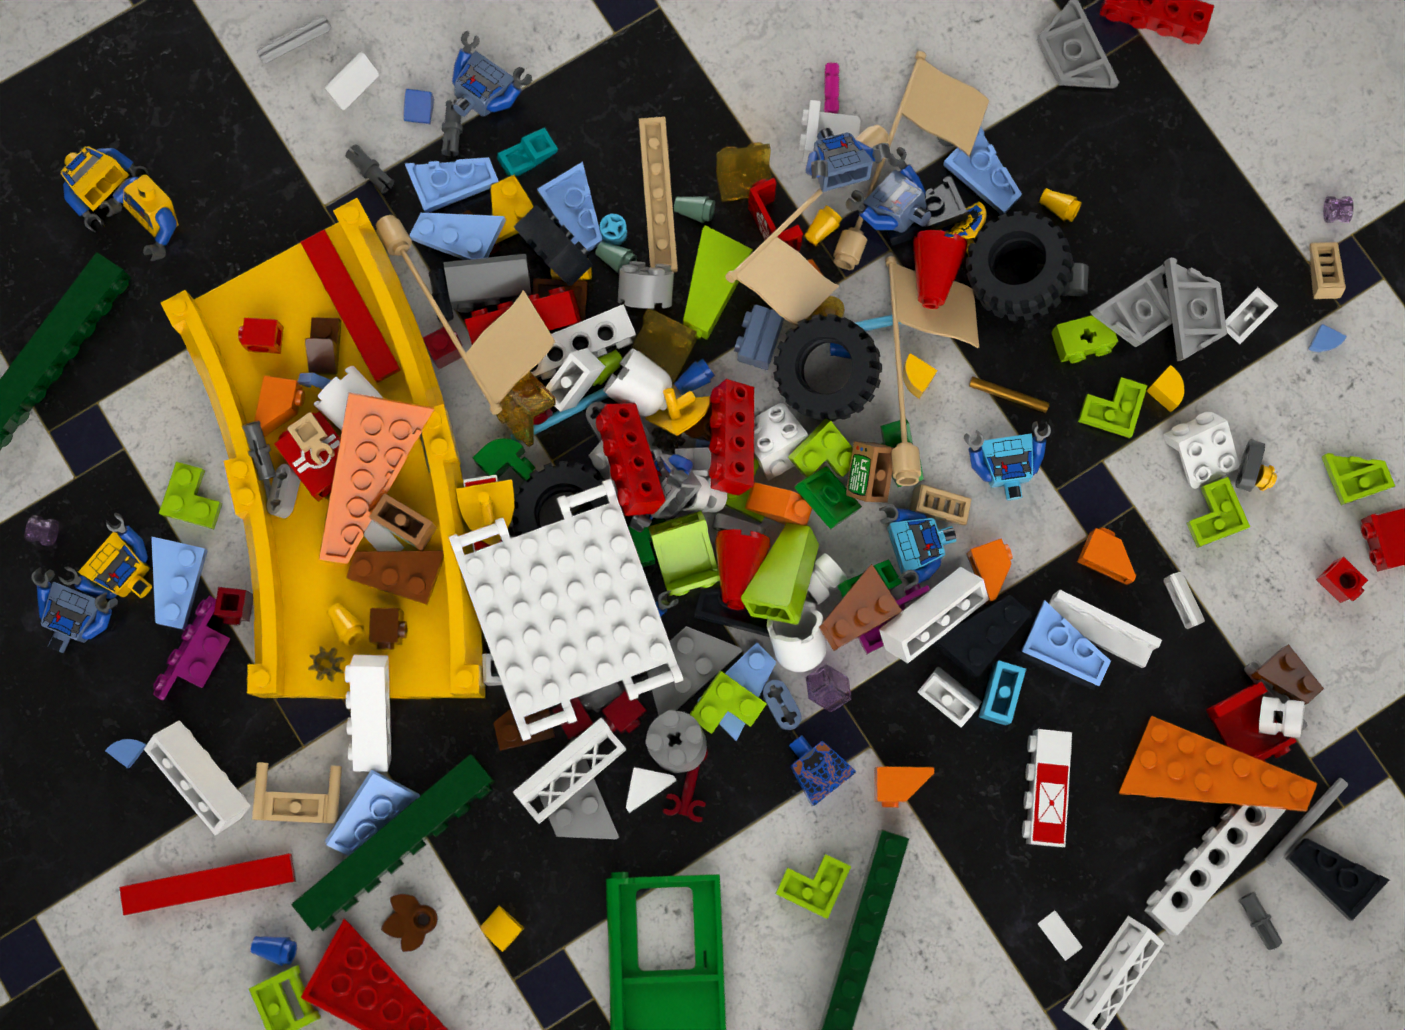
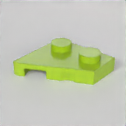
[1321,453,1395,505]

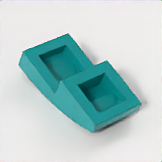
[497,128,558,177]

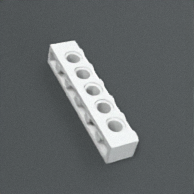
[483,304,636,399]
[1144,804,1285,936]

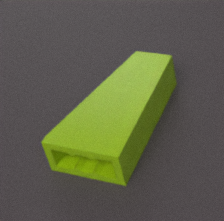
[683,226,753,340]
[741,523,819,625]

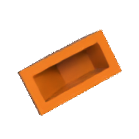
[254,376,305,437]
[745,482,812,526]
[1077,527,1136,585]
[966,538,1013,605]
[874,767,934,808]

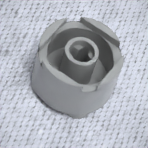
[618,261,674,308]
[646,710,707,773]

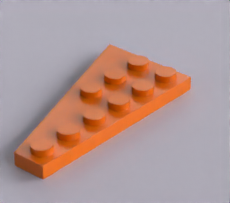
[319,392,434,564]
[1119,716,1317,811]

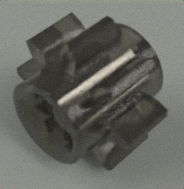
[651,427,686,454]
[308,646,345,682]

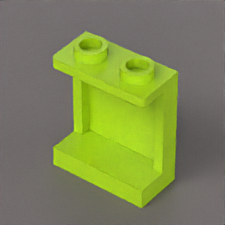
[648,511,720,596]

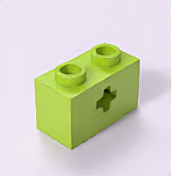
[1051,315,1118,363]

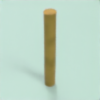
[969,376,1050,413]

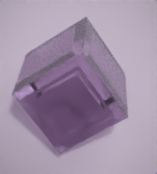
[806,664,852,712]

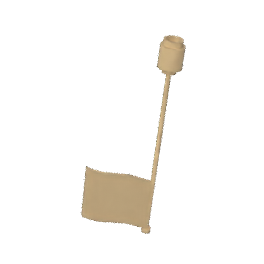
[833,51,989,270]
[725,125,889,326]
[376,215,555,415]
[885,256,979,486]

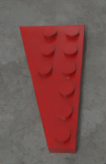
[300,918,448,1030]

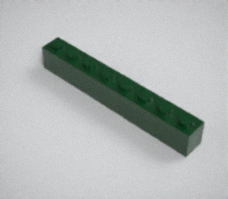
[0,252,131,450]
[291,754,495,931]
[818,830,909,1030]

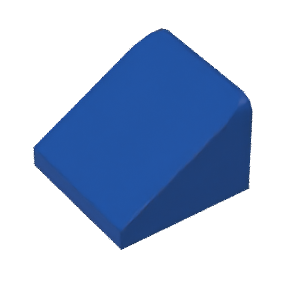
[404,89,434,124]

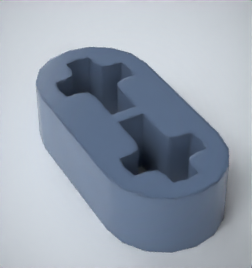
[762,680,802,730]

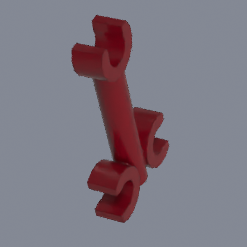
[663,750,708,822]

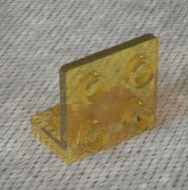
[716,142,772,202]
[631,308,697,386]
[496,371,556,447]

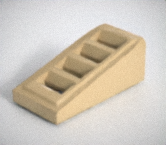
[1309,242,1346,299]
[909,484,972,525]

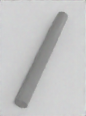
[1265,778,1348,867]

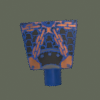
[789,735,856,807]

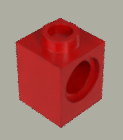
[238,318,284,354]
[1316,557,1368,603]

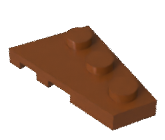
[346,551,444,605]
[819,564,902,651]

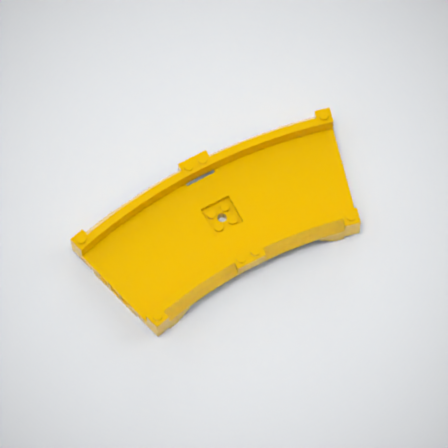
[161,198,487,699]

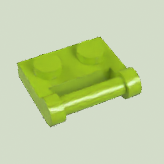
[249,965,321,1030]

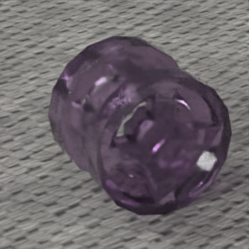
[1323,196,1354,223]
[25,515,59,547]

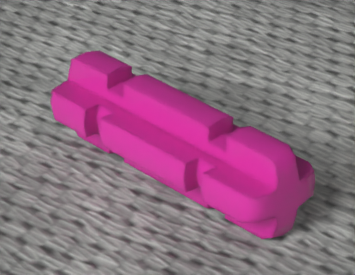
[824,63,839,114]

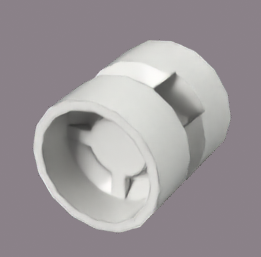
[682,476,727,513]
[806,553,847,605]
[1259,696,1305,738]

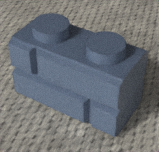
[734,305,784,370]

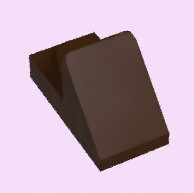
[305,317,341,374]

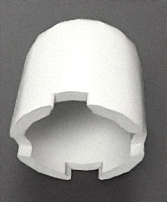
[603,348,672,417]
[313,366,383,430]
[767,601,827,672]

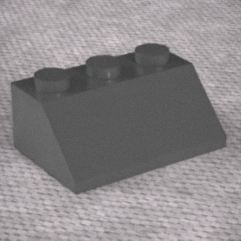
[444,254,533,312]

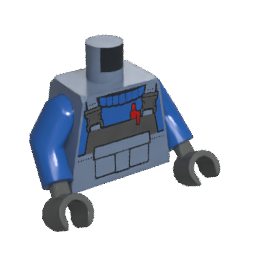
[452,31,532,117]
[805,128,891,192]
[846,147,931,232]
[31,567,118,653]

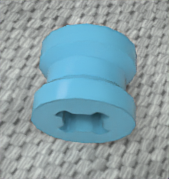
[600,214,627,245]

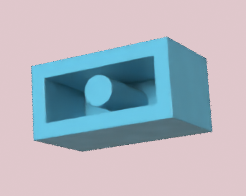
[979,661,1026,725]

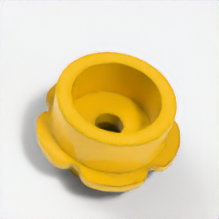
[1255,464,1277,491]

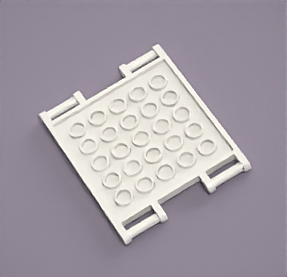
[449,479,683,741]

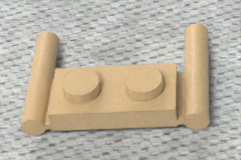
[252,762,342,824]

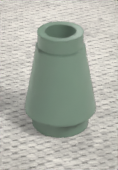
[674,196,715,223]
[595,241,637,273]

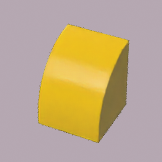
[903,353,938,399]
[1146,365,1184,412]
[480,905,524,952]

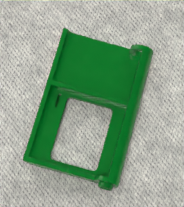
[606,872,726,1030]

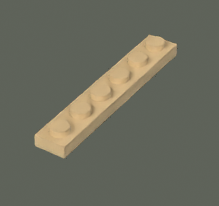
[639,117,678,272]

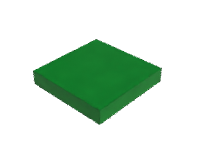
[794,466,862,530]

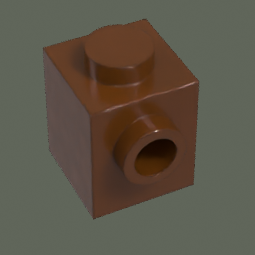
[369,608,408,650]

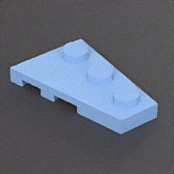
[943,127,1022,215]
[405,157,499,213]
[537,162,602,251]
[409,213,506,260]
[151,536,208,630]
[1021,600,1111,686]
[697,642,776,741]
[325,769,420,856]

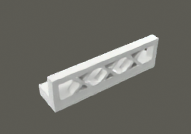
[1049,590,1162,668]
[513,718,626,824]
[1063,916,1165,1030]

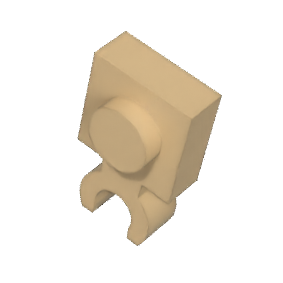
[287,412,335,465]

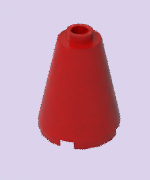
[913,230,968,309]
[715,529,770,610]

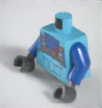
[964,421,1051,501]
[879,504,957,590]

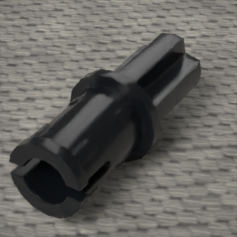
[428,269,454,322]

